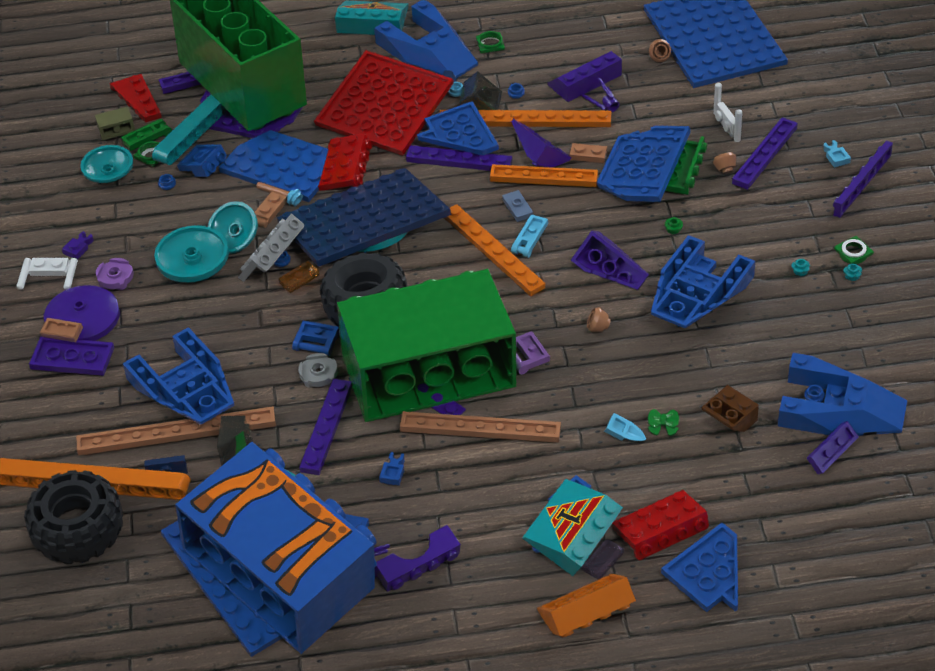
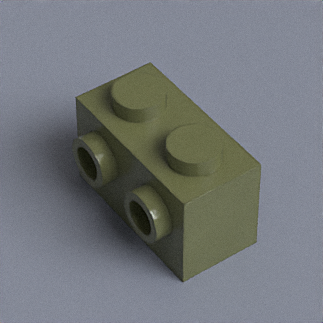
[95,106,135,140]

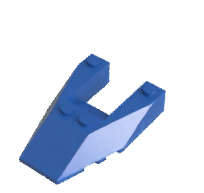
[374,0,478,79]
[651,235,755,328]
[123,327,235,424]
[778,353,907,436]

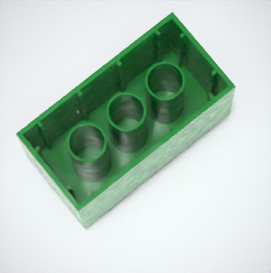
[170,0,307,131]
[337,269,516,422]

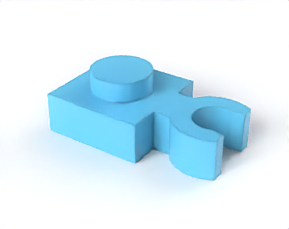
[823,140,851,168]

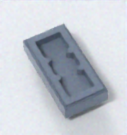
[502,190,533,222]

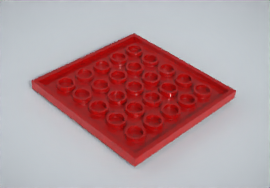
[314,50,454,156]

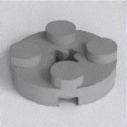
[299,353,338,388]

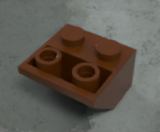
[702,385,759,432]

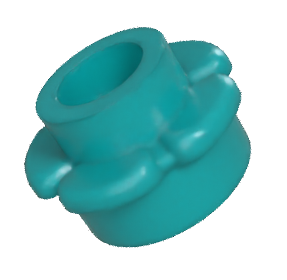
[791,259,810,276]
[843,264,862,281]

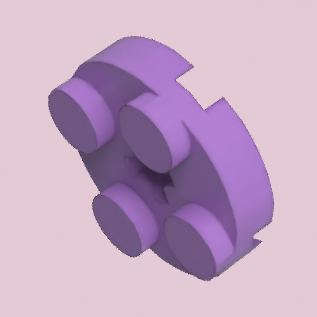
[96,258,134,290]

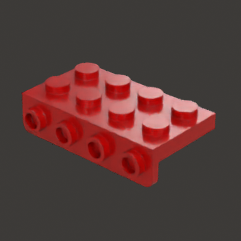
[318,133,372,191]
[612,490,709,560]

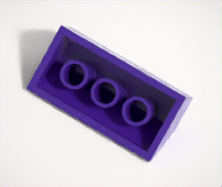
[548,51,622,102]

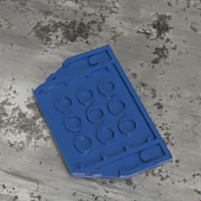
[597,126,691,202]
[219,130,329,202]

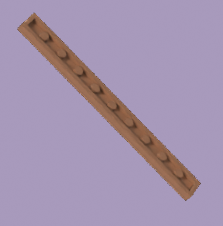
[76,406,276,456]

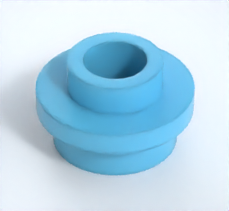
[448,82,465,97]
[287,189,303,206]

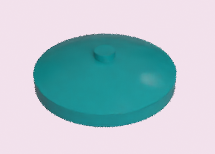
[154,225,229,282]

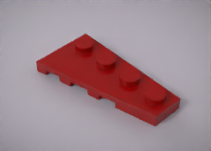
[109,74,162,123]

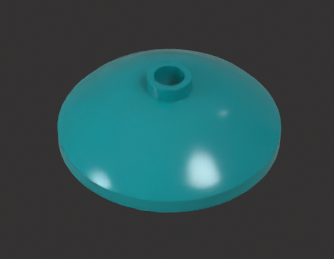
[80,145,133,183]
[208,201,258,254]

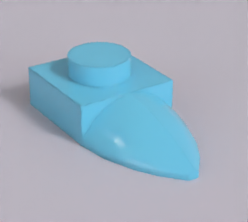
[604,413,646,441]

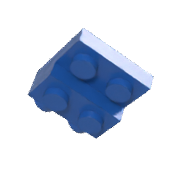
[177,144,227,177]

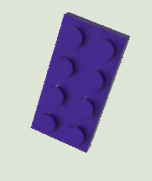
[29,336,114,376]

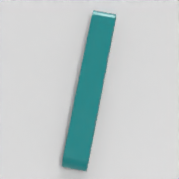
[152,95,227,165]

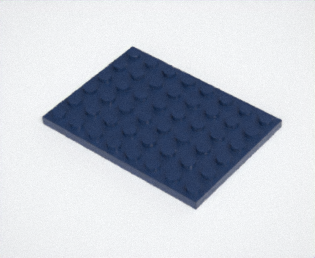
[277,168,451,267]

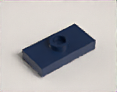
[144,455,188,474]

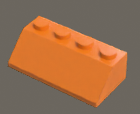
[537,574,636,637]

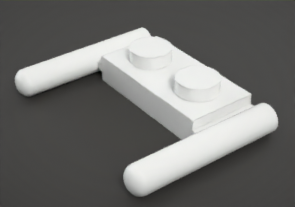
[713,82,742,142]
[17,258,78,290]

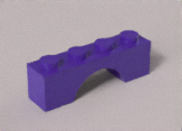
[375,525,461,592]

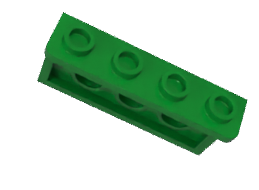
[665,136,707,195]

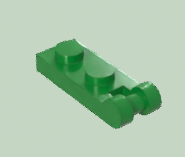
[121,119,172,151]

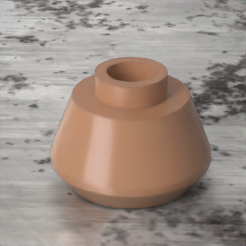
[649,39,671,62]
[713,152,736,174]
[587,307,611,332]

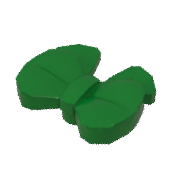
[648,409,679,436]

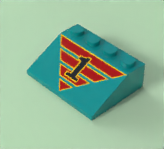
[335,0,409,35]
[522,479,623,576]

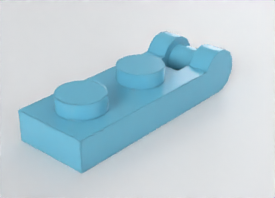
[511,214,548,258]

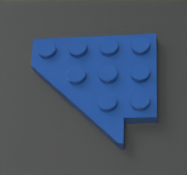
[417,101,499,155]
[661,523,738,612]

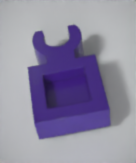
[62,231,94,260]

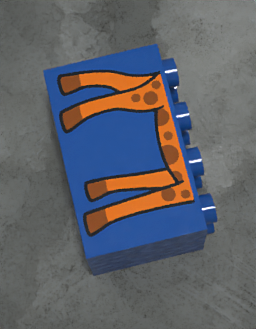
[175,442,377,654]

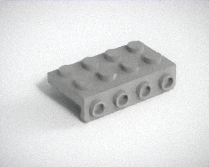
[238,213,304,282]

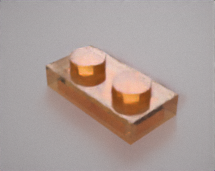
[278,261,320,293]

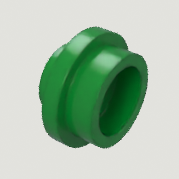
[665,217,683,234]

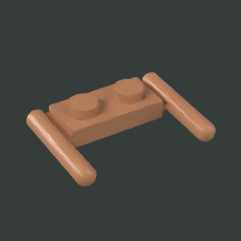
[255,182,289,228]

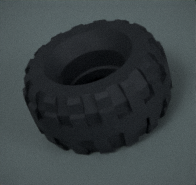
[320,253,408,326]
[24,470,123,564]

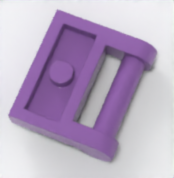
[516,331,550,374]

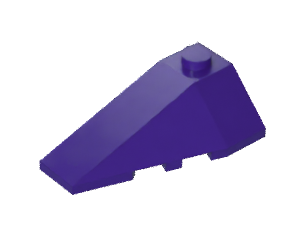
[512,119,572,167]
[571,230,649,290]

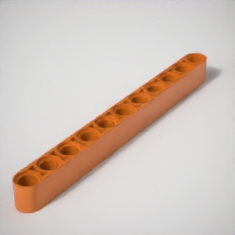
[0,458,191,500]

